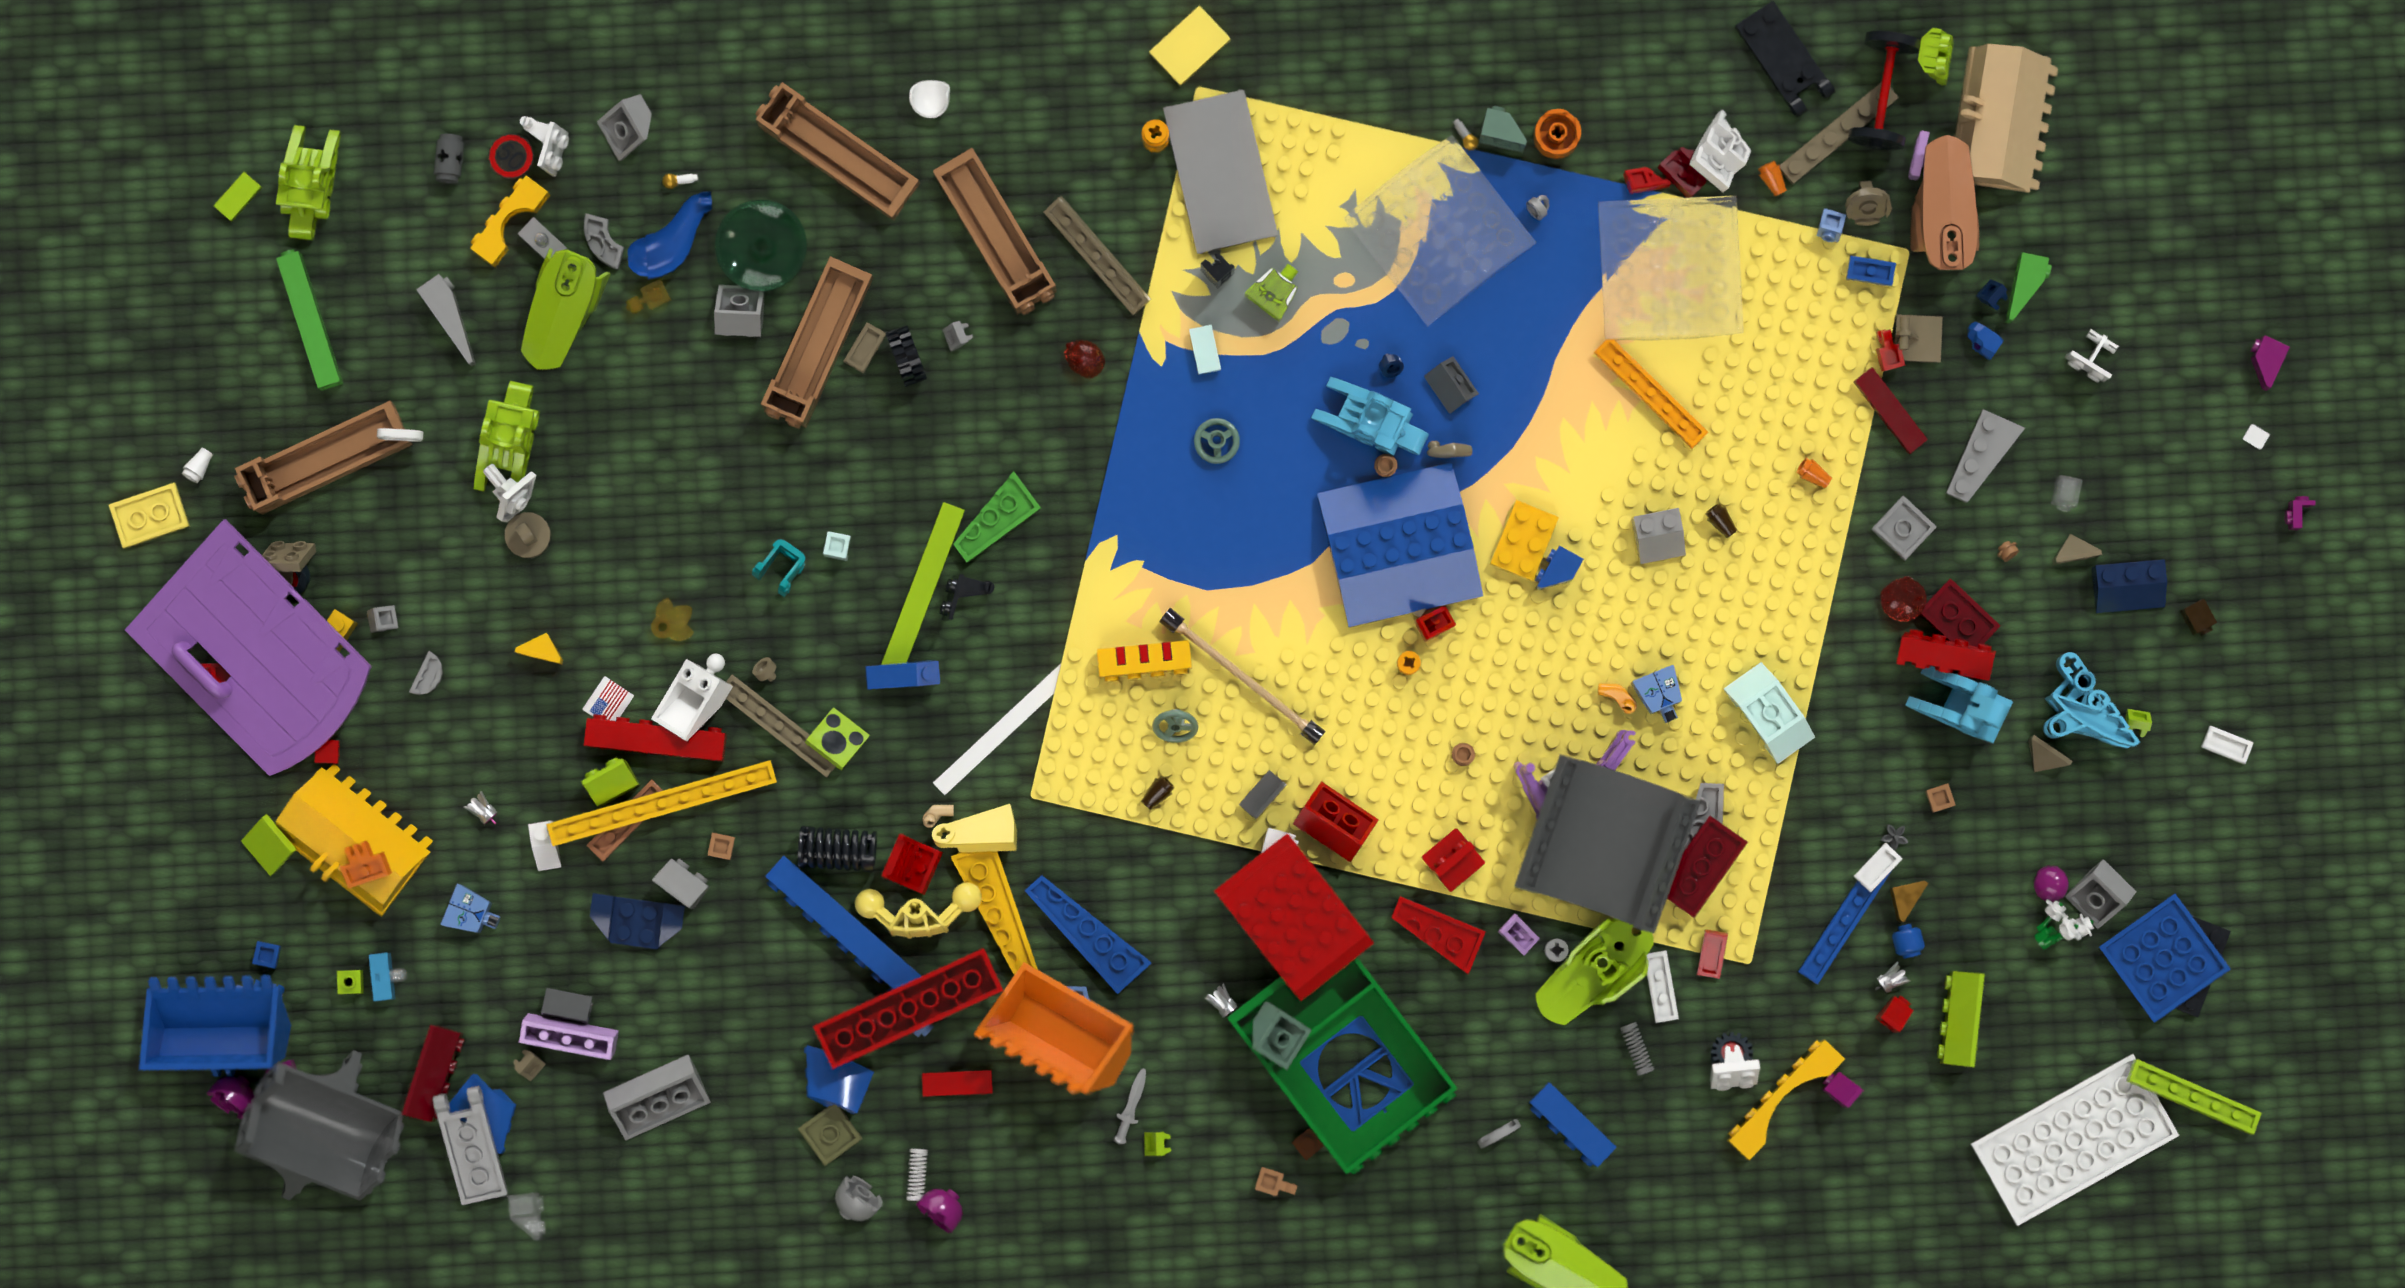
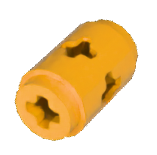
[1142,119,1169,153]

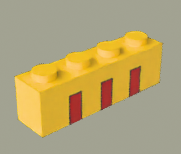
[1097,640,1192,682]

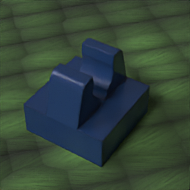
[1976,279,2008,310]

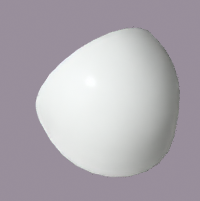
[910,80,950,118]

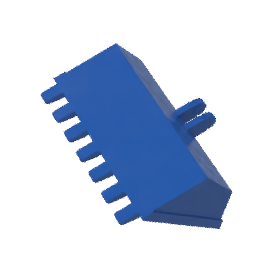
[139,976,291,1077]

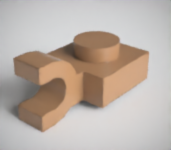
[1255,1167,1298,1196]

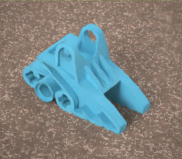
[1311,377,1429,456]
[2043,652,2140,749]
[1906,666,2013,743]

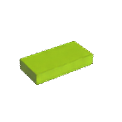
[214,172,262,221]

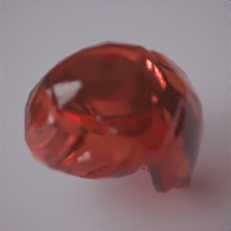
[1064,340,1105,379]

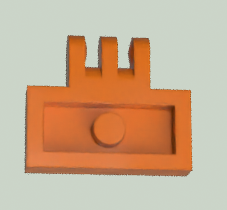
[340,841,392,889]

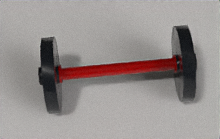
[1848,31,1921,150]

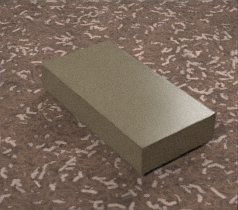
[843,322,886,374]

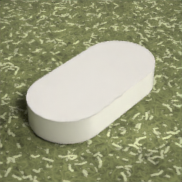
[377,428,424,442]

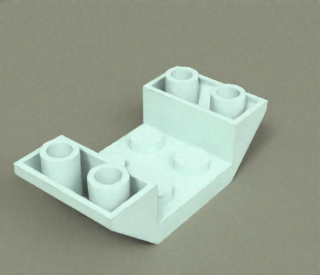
[1724,662,1815,764]

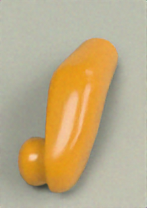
[1598,683,1637,714]

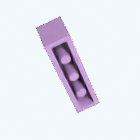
[519,1013,619,1060]

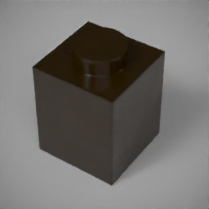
[2180,599,2217,636]

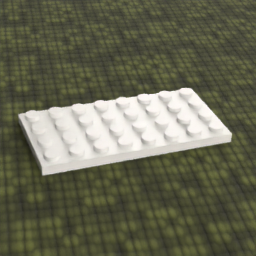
[1971,1054,2179,1226]

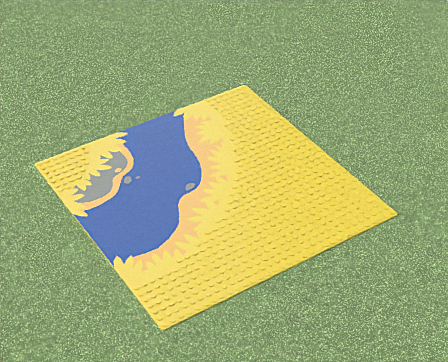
[1031,87,1909,964]

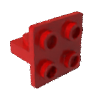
[1422,828,1485,892]

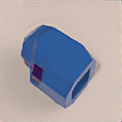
[1967,322,2003,360]

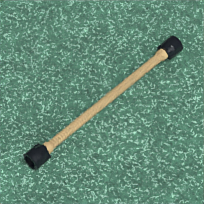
[1159,607,1326,746]

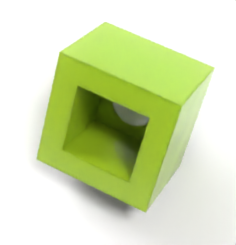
[337,970,364,994]

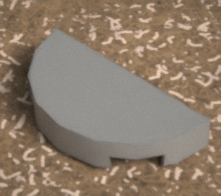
[409,651,443,695]
[1477,1119,1521,1148]

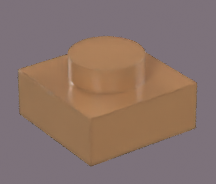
[1925,784,1955,813]
[707,833,735,860]

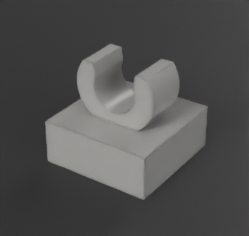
[942,321,973,351]

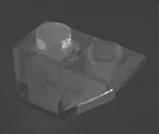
[508,1193,546,1240]

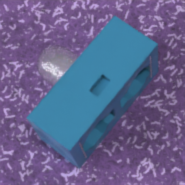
[369,953,408,1001]

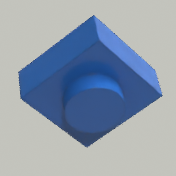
[252,941,281,969]

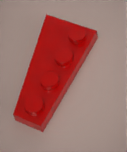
[1391,896,1486,974]

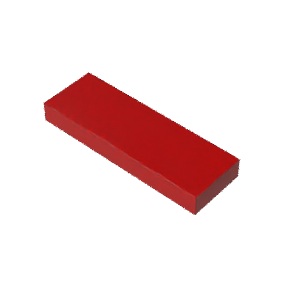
[922,1070,993,1096]

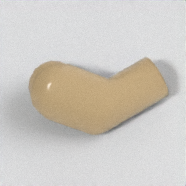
[922,805,954,828]

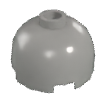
[835,1176,883,1221]

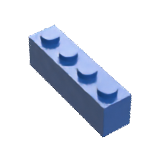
[1529,1082,1617,1167]

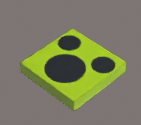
[805,707,870,771]

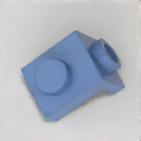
[1816,208,1846,242]

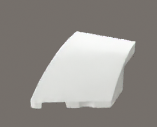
[1690,110,1751,192]

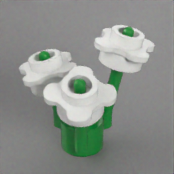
[2034,899,2094,950]

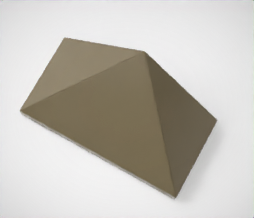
[2052,534,2102,565]
[2028,735,2073,772]

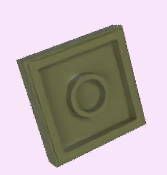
[798,1104,863,1166]

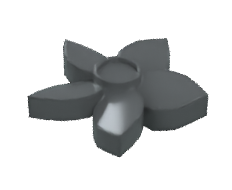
[1880,824,1908,851]

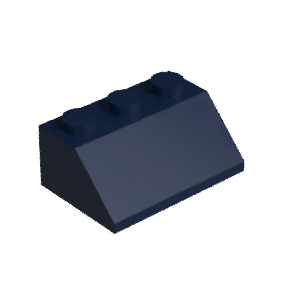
[2091,559,2167,613]

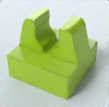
[2126,709,2152,737]
[1144,1132,1171,1156]

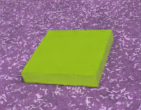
[241,814,297,876]

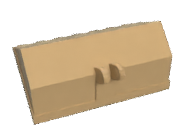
[1955,44,2058,193]

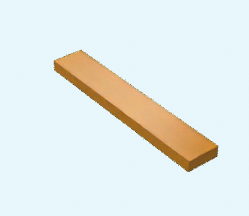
[1594,336,1708,449]

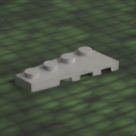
[1945,409,2025,503]

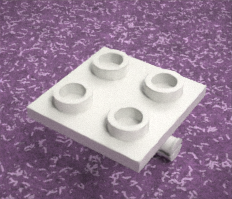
[520,116,569,176]
[2065,329,2118,383]

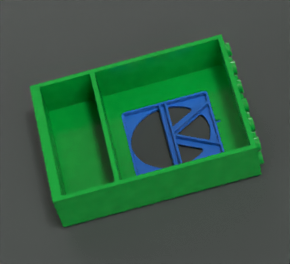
[1227,957,1458,1175]

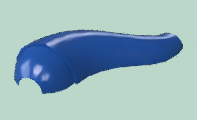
[628,191,712,280]

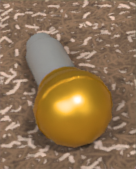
[1453,119,1479,151]

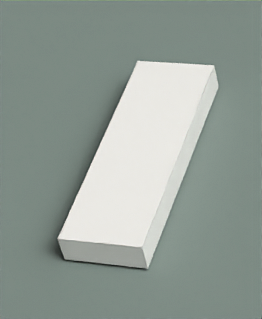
[1647,950,1679,1023]

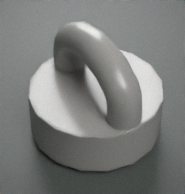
[1526,195,1549,220]

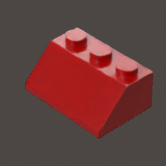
[1293,781,1379,863]

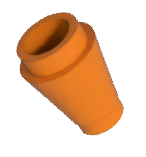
[1758,160,1787,196]
[1796,458,1832,489]

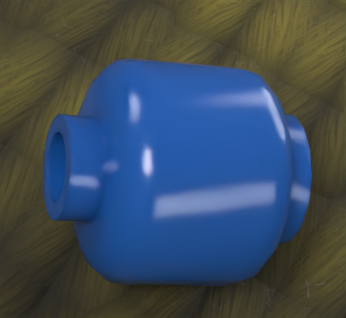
[1892,924,1925,959]

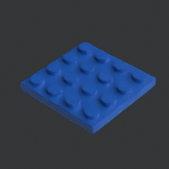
[2099,894,2231,1023]

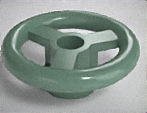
[1194,418,1240,464]
[1152,709,1199,743]

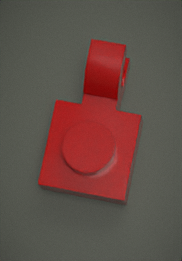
[1876,329,1905,371]

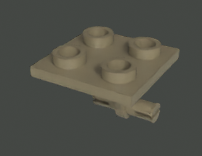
[1895,315,1943,363]

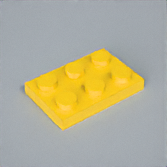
[1490,500,1559,582]

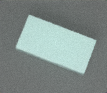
[1189,325,1221,375]

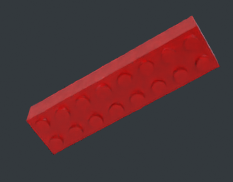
[813,948,1004,1069]

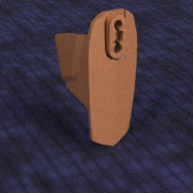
[1911,135,1979,270]

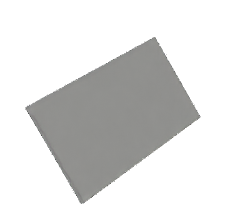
[1163,90,1278,254]

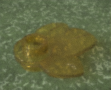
[651,598,694,641]

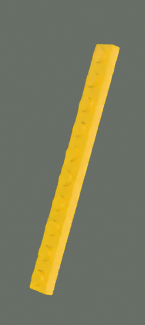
[546,760,777,846]

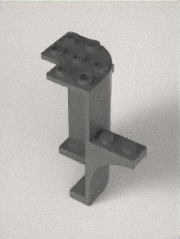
[234,1050,404,1201]

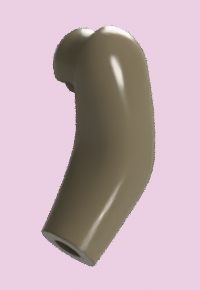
[1427,441,1472,458]

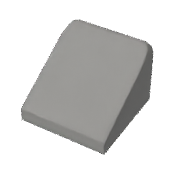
[367,605,398,633]

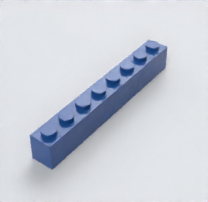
[765,856,922,991]

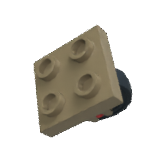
[262,541,316,597]

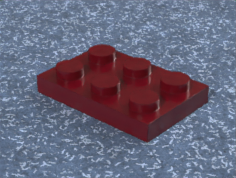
[1918,578,2001,647]

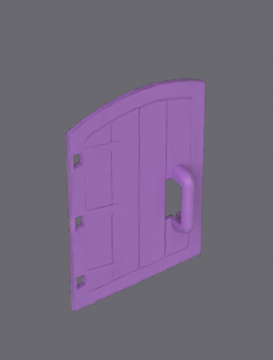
[125,519,371,776]

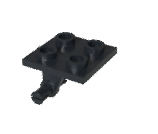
[939,574,995,621]

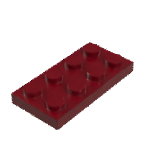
[1667,816,1748,918]

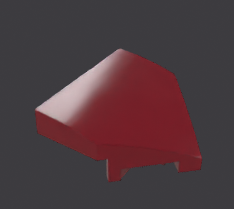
[1657,147,1707,200]

